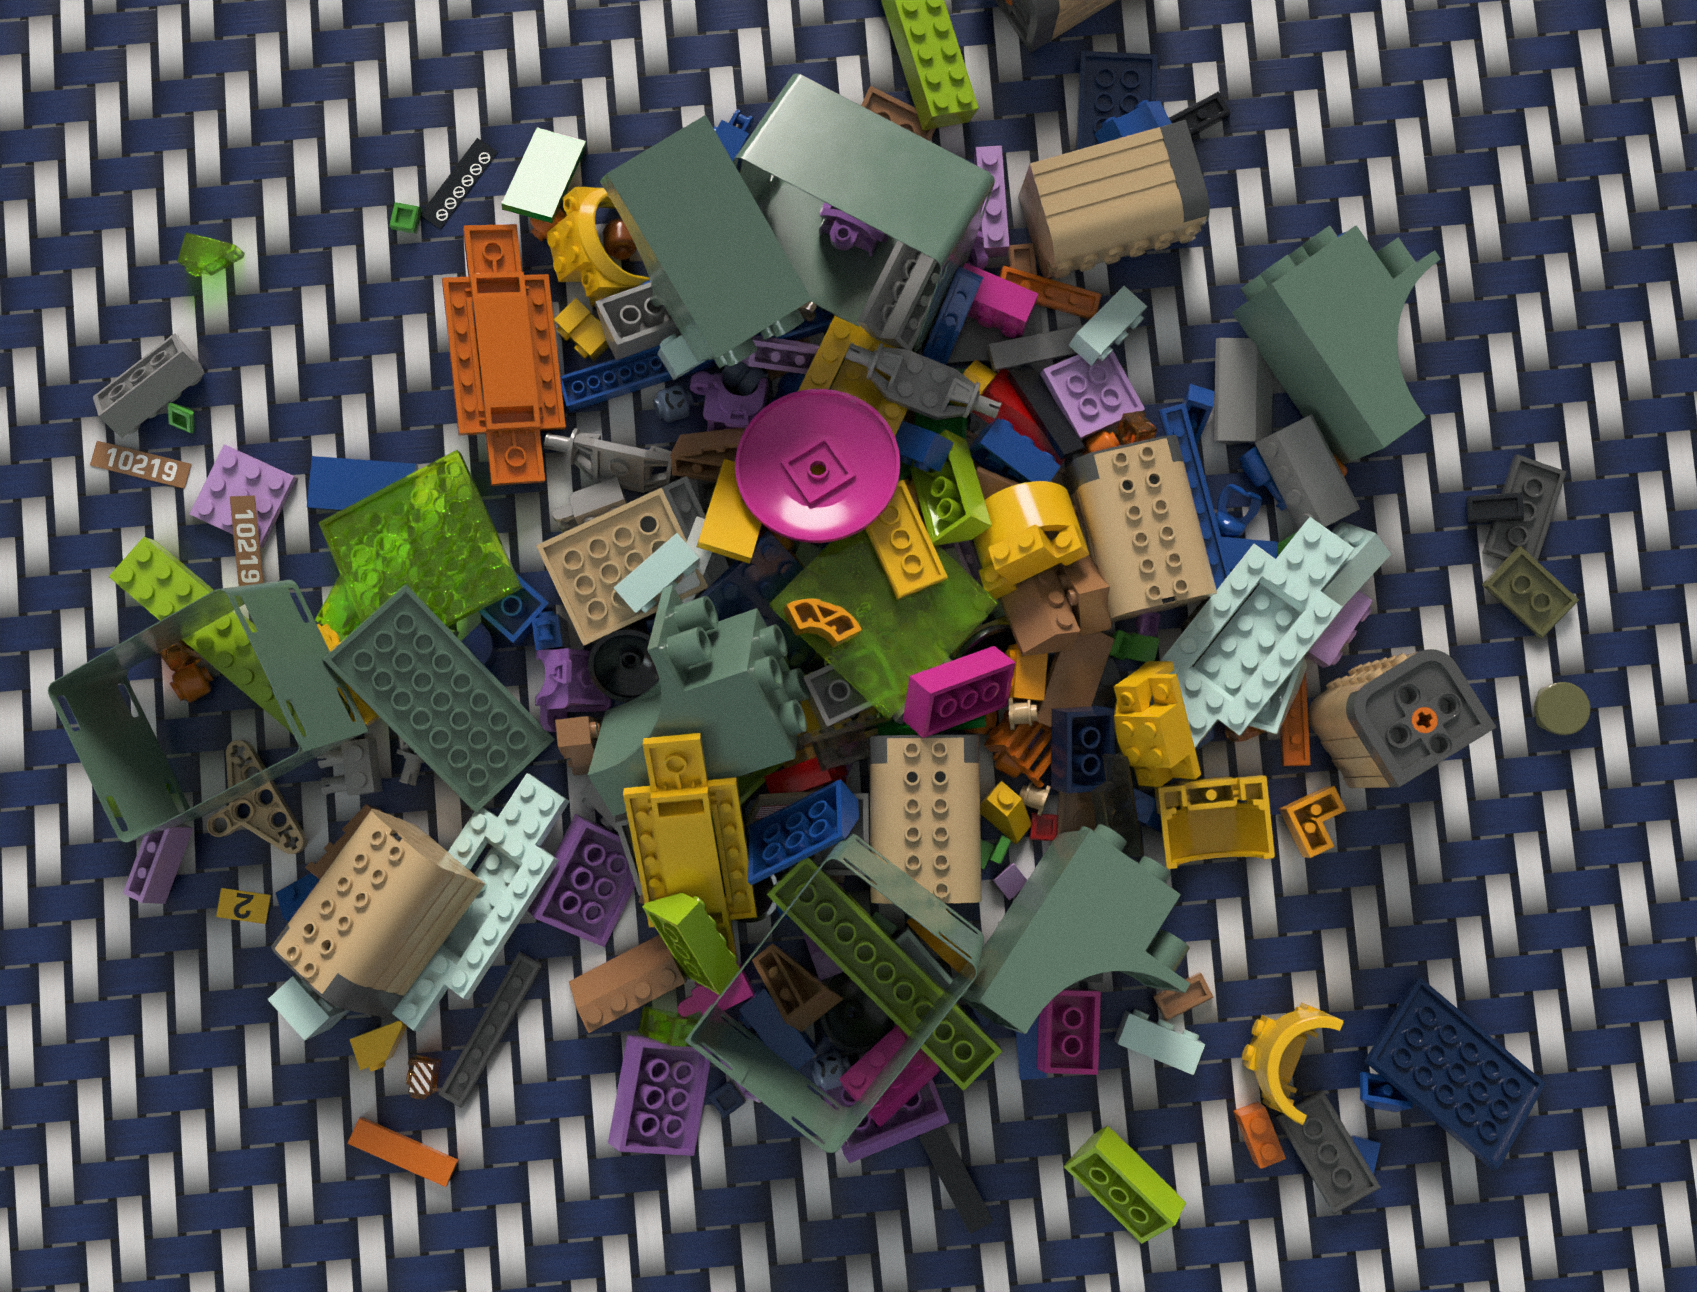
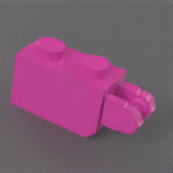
[677,964,755,1017]

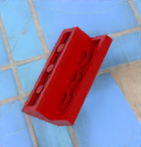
[972,369,1066,466]

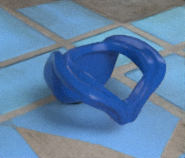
[1216,484,1262,538]

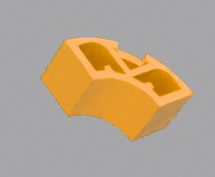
[783,599,862,648]

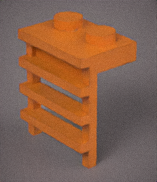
[984,709,1052,788]

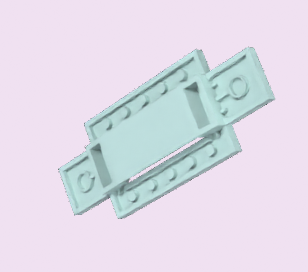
[1160,517,1355,748]
[392,773,570,1032]

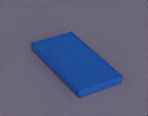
[307,456,418,517]

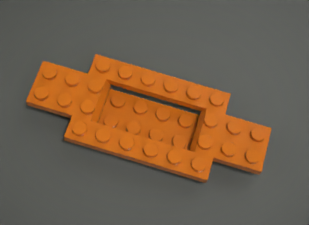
[442,224,566,486]

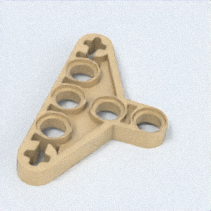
[207,740,307,854]

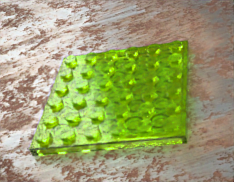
[318,450,522,627]
[769,529,999,720]

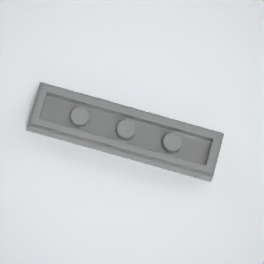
[987,325,1084,372]

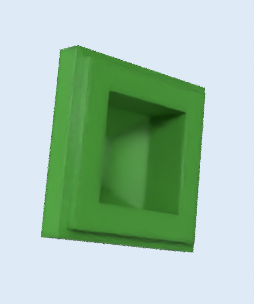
[168,402,195,434]
[1110,630,1133,661]

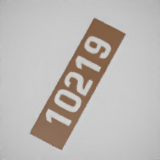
[90,441,191,489]
[230,495,263,586]

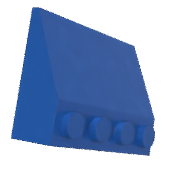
[748,779,859,885]

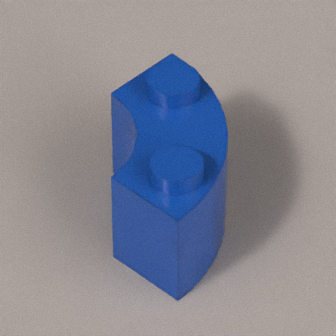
[1095,100,1172,144]

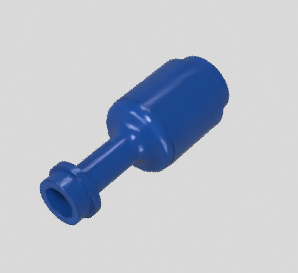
[1238,446,1287,511]

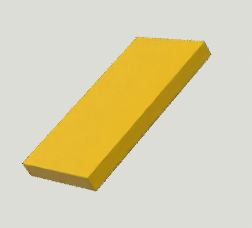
[696,459,762,564]
[865,479,948,600]

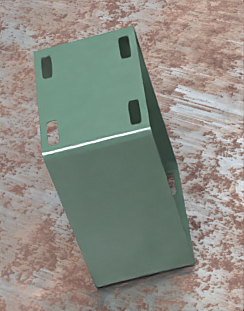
[733,74,995,353]
[48,580,369,842]
[685,833,984,1153]

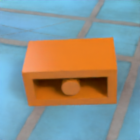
[1233,1101,1286,1169]

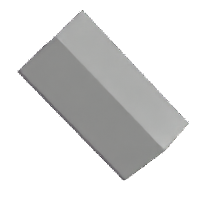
[857,240,948,351]
[1214,338,1273,445]

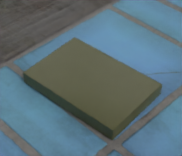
[1482,546,1579,639]

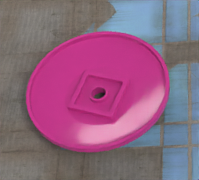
[735,389,900,543]

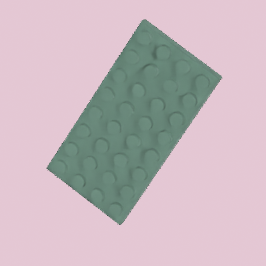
[323,584,555,813]

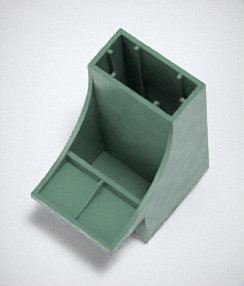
[600,115,812,368]
[1232,225,1441,464]
[588,585,810,816]
[960,824,1191,1034]

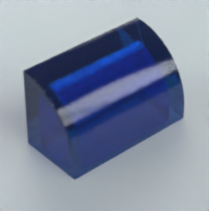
[461,623,498,670]

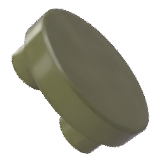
[1534,682,1590,735]

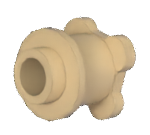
[1009,698,1038,730]
[1019,782,1051,816]

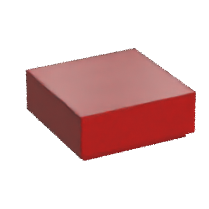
[1030,813,1059,841]

